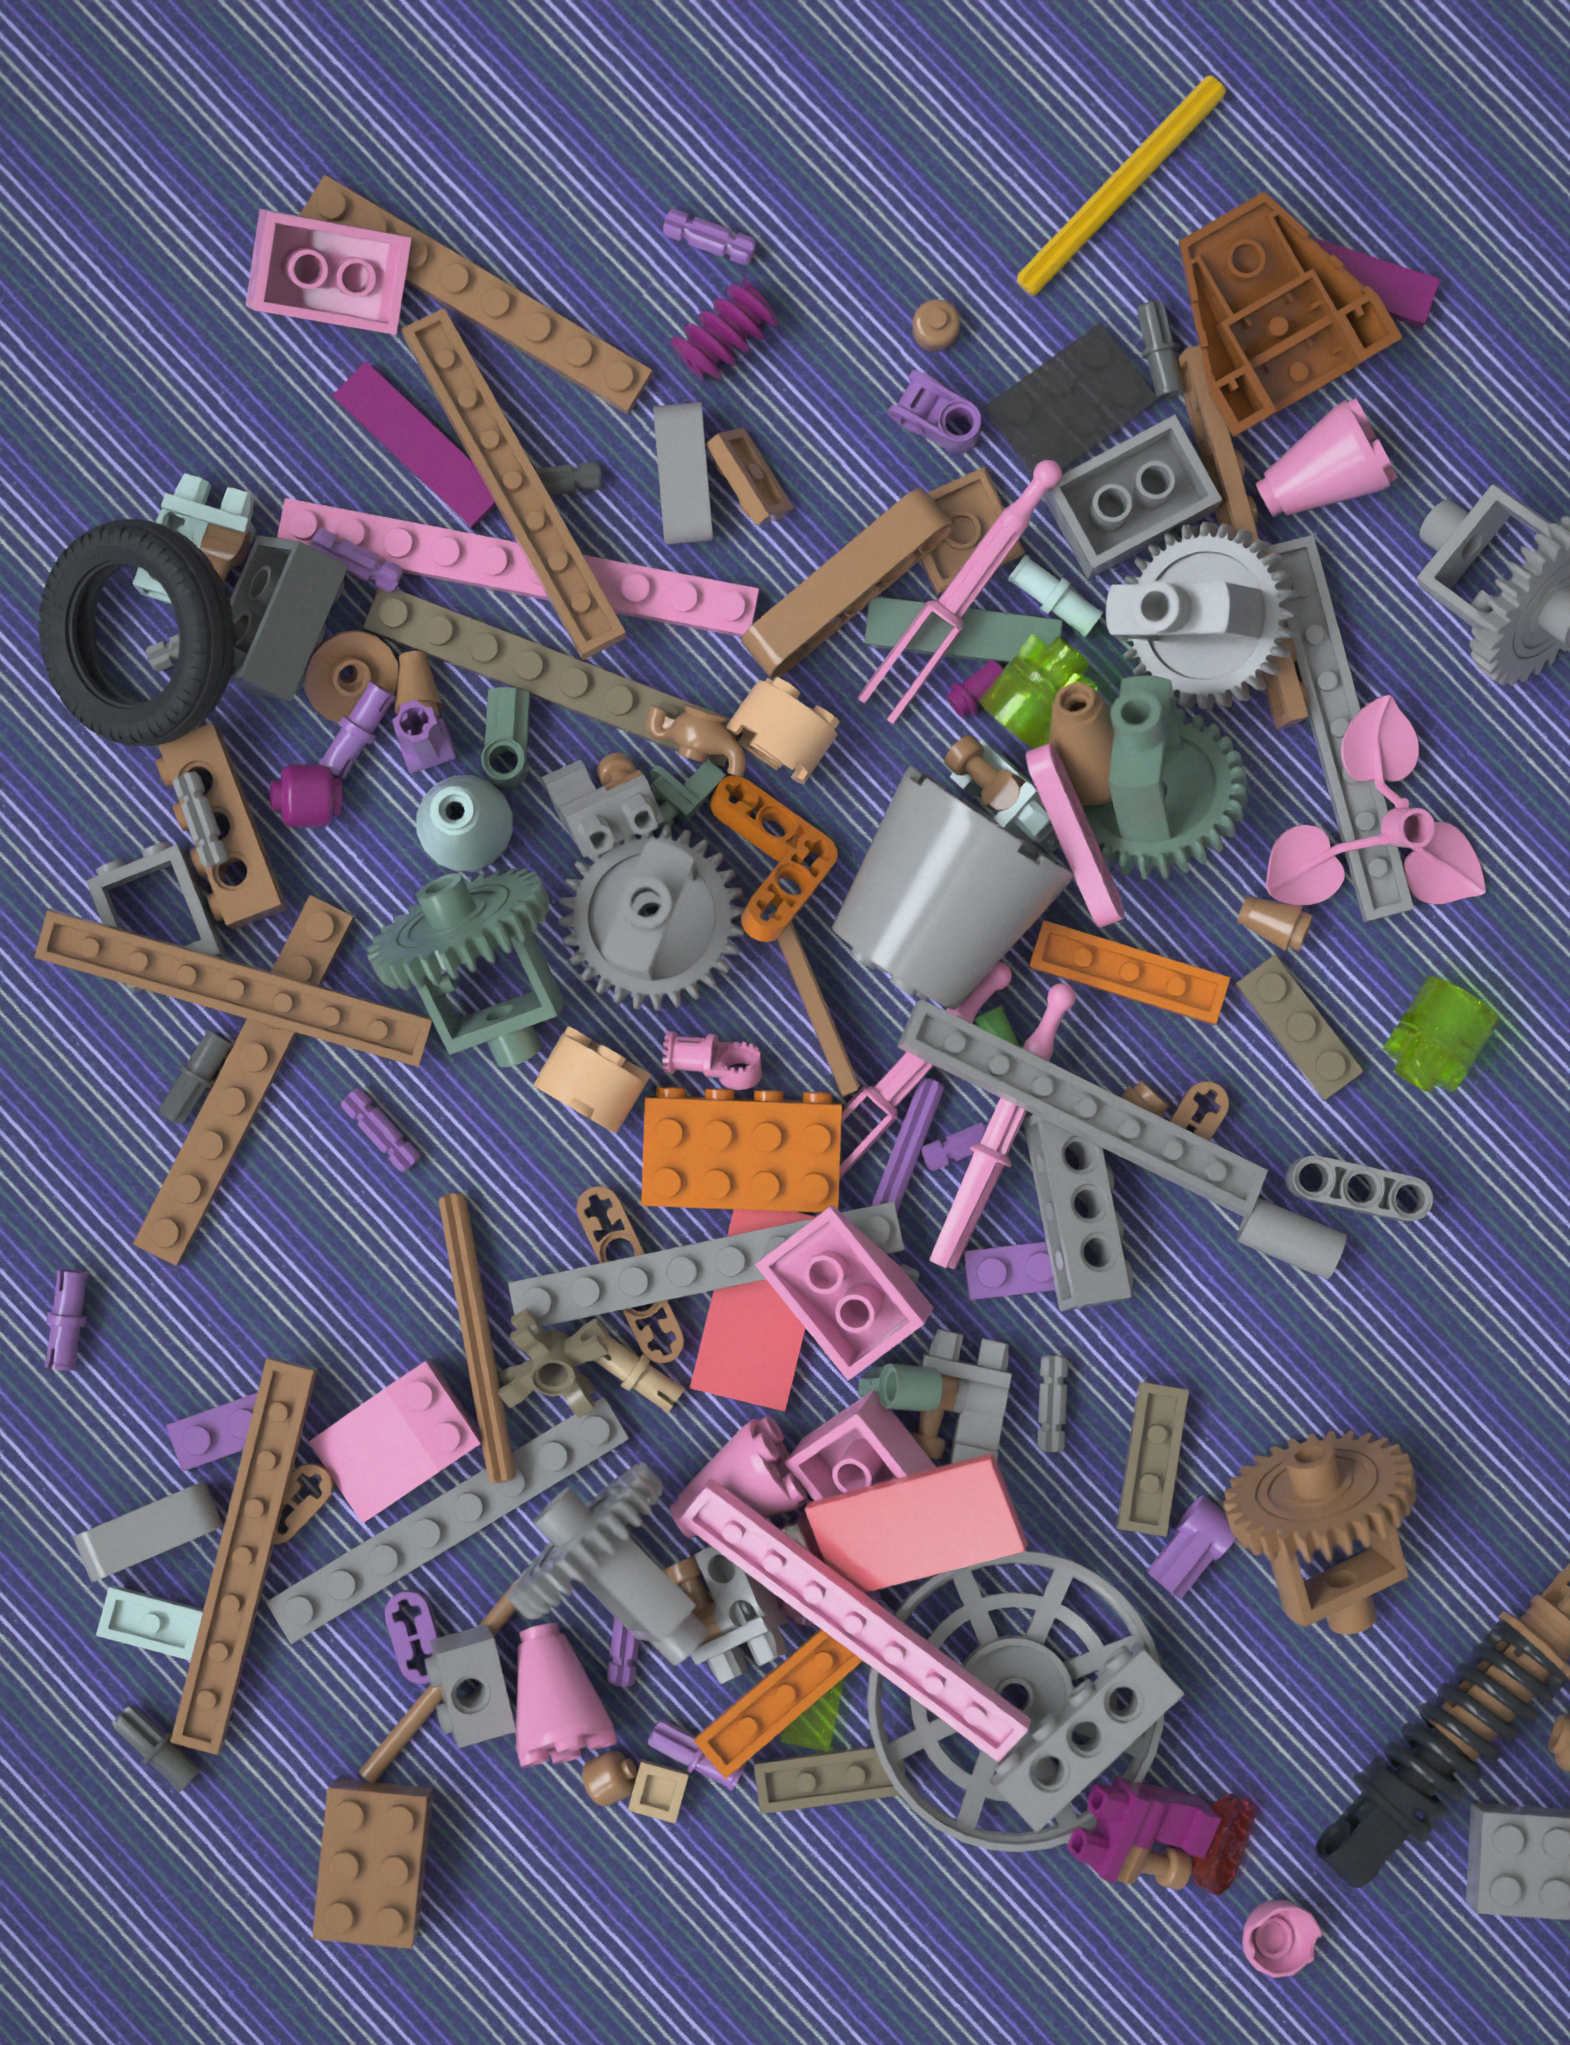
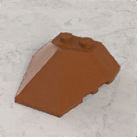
[1178,192,1403,437]

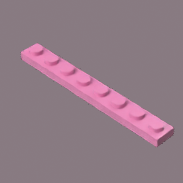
[678,1478,1032,1762]

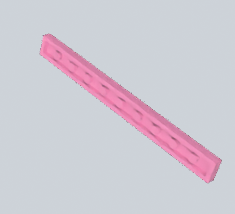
[277,498,759,637]

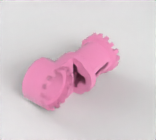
[662,1031,762,1090]

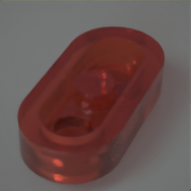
[1192,1793,1255,1896]

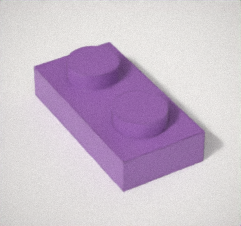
[963,1241,1055,1300]
[166,1392,258,1472]

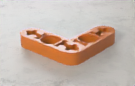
[710,775,838,942]

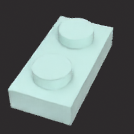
[96,1585,203,1661]

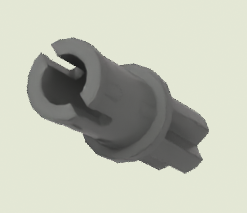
[1137,301,1186,400]
[159,1029,233,1125]
[113,1705,202,1793]

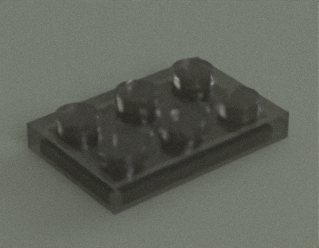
[983,322,1158,477]

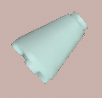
[416,775,513,872]

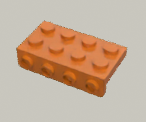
[641,1087,842,1212]

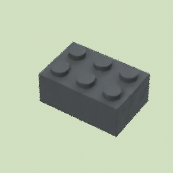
[229,535,348,702]

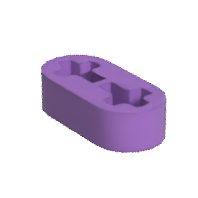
[385,1589,440,1684]

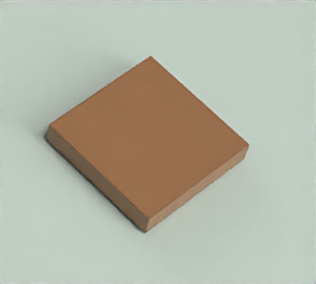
[920,467,1025,596]

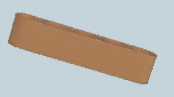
[741,487,954,679]

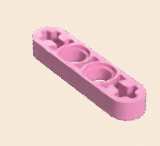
[1026,743,1125,927]

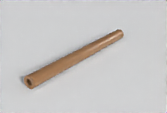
[359,1579,518,1784]

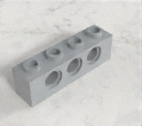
[1023,1114,1133,1312]
[990,1643,1184,1833]

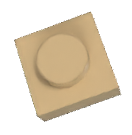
[628,1759,689,1824]

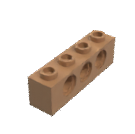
[156,723,288,930]

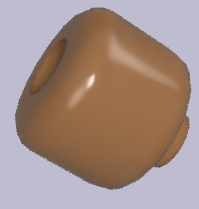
[912,299,961,352]
[582,1750,637,1807]

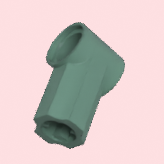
[481,687,531,789]
[858,1364,943,1412]

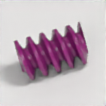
[670,279,779,381]

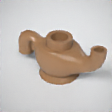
[646,704,745,777]

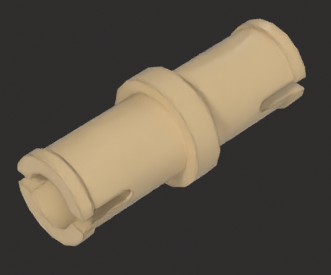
[594,1334,685,1413]

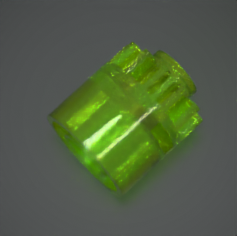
[979,633,1098,749]
[1382,975,1501,1093]

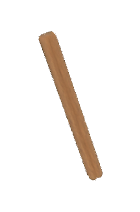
[439,1193,516,1484]

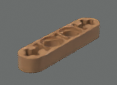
[576,1186,685,1363]

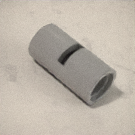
[1236,1198,1347,1280]

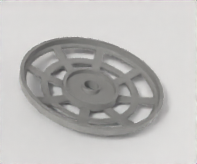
[867,1550,1164,1852]

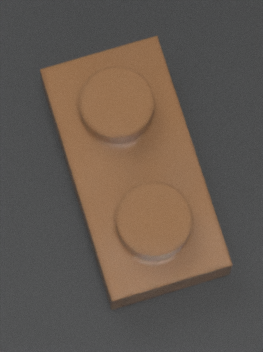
[705,427,794,526]

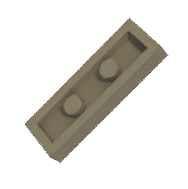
[1234,955,1363,1101]
[1116,1381,1189,1537]
[754,1745,905,1814]

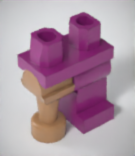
[1067,1776,1222,1890]

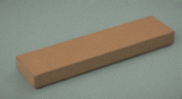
[768,912,860,1098]

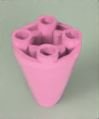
[1255,398,1398,517]
[670,1416,807,1539]
[516,1623,618,1768]

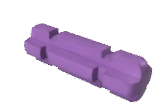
[663,209,756,265]
[309,529,403,593]
[341,1088,420,1172]
[922,1118,991,1171]
[607,1617,640,1687]

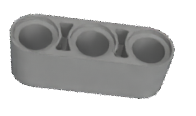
[653,402,713,544]
[1285,1156,1433,1221]
[73,1481,223,1583]

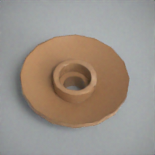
[304,630,398,723]

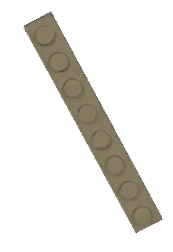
[363,588,737,770]

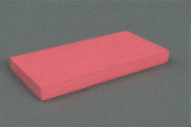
[690,1209,815,1412]
[805,1453,1028,1593]

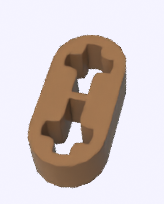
[1168,1081,1229,1141]
[274,1462,335,1545]

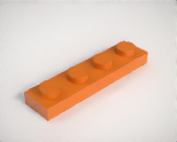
[1028,920,1231,1025]
[693,1629,863,1779]

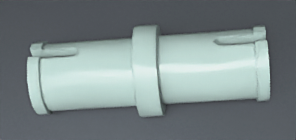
[1007,555,1103,637]

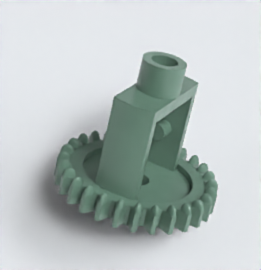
[1082,675,1248,879]
[367,868,564,1067]

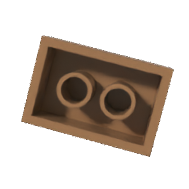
[312,1778,433,1949]

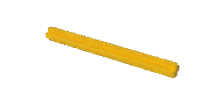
[1017,75,1226,296]

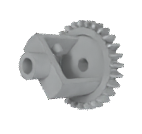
[1417,484,1570,686]
[1106,522,1300,710]
[559,824,745,1011]
[507,1462,709,1666]

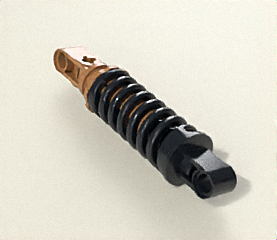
[1315,1563,1570,1888]

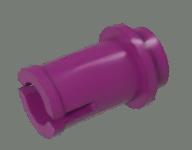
[946,659,1010,718]

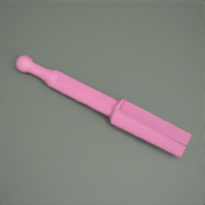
[858,460,1062,724]
[839,962,1012,1180]
[929,983,1076,1269]

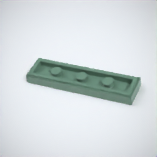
[864,597,1062,671]

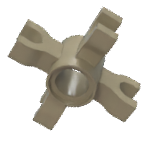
[498,1308,608,1418]

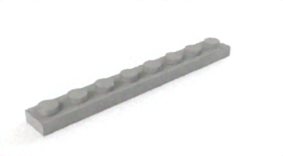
[1268,535,1414,922]
[897,999,1268,1217]
[508,1202,904,1326]
[266,1396,630,1644]

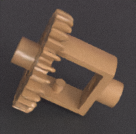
[1223,1431,1417,1634]

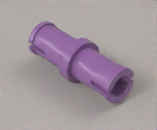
[318,680,397,779]
[44,1268,89,1371]

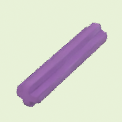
[872,1077,944,1212]

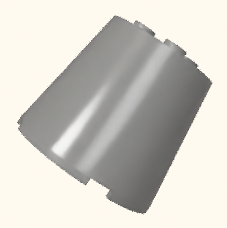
[832,765,1074,1010]

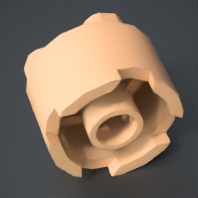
[725,677,840,784]
[533,1026,651,1134]

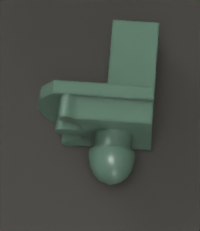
[649,759,726,829]

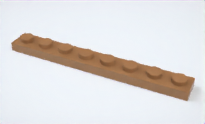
[300,175,653,415]
[401,308,626,660]
[1177,345,1310,730]
[133,895,356,1266]
[34,908,432,1067]
[170,1357,318,1755]

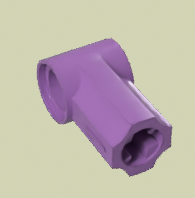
[392,700,457,774]
[1146,1495,1236,1600]

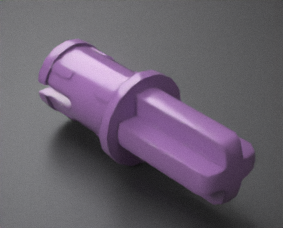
[648,1720,746,1791]

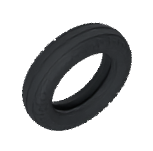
[39,519,236,746]

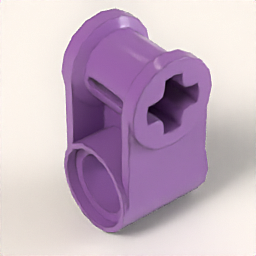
[887,370,981,454]

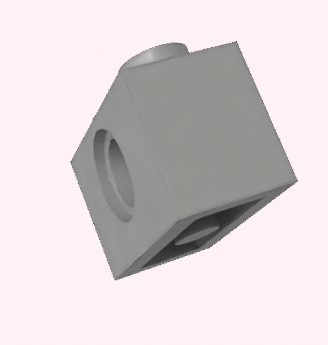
[424,1624,516,1748]

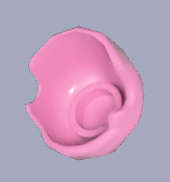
[1242,1900,1322,1978]

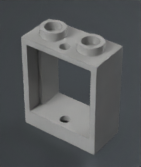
[86,842,228,993]

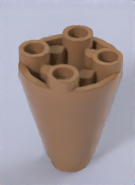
[1047,682,1114,807]

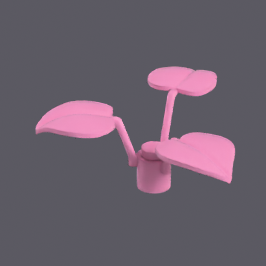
[1266,695,1486,905]

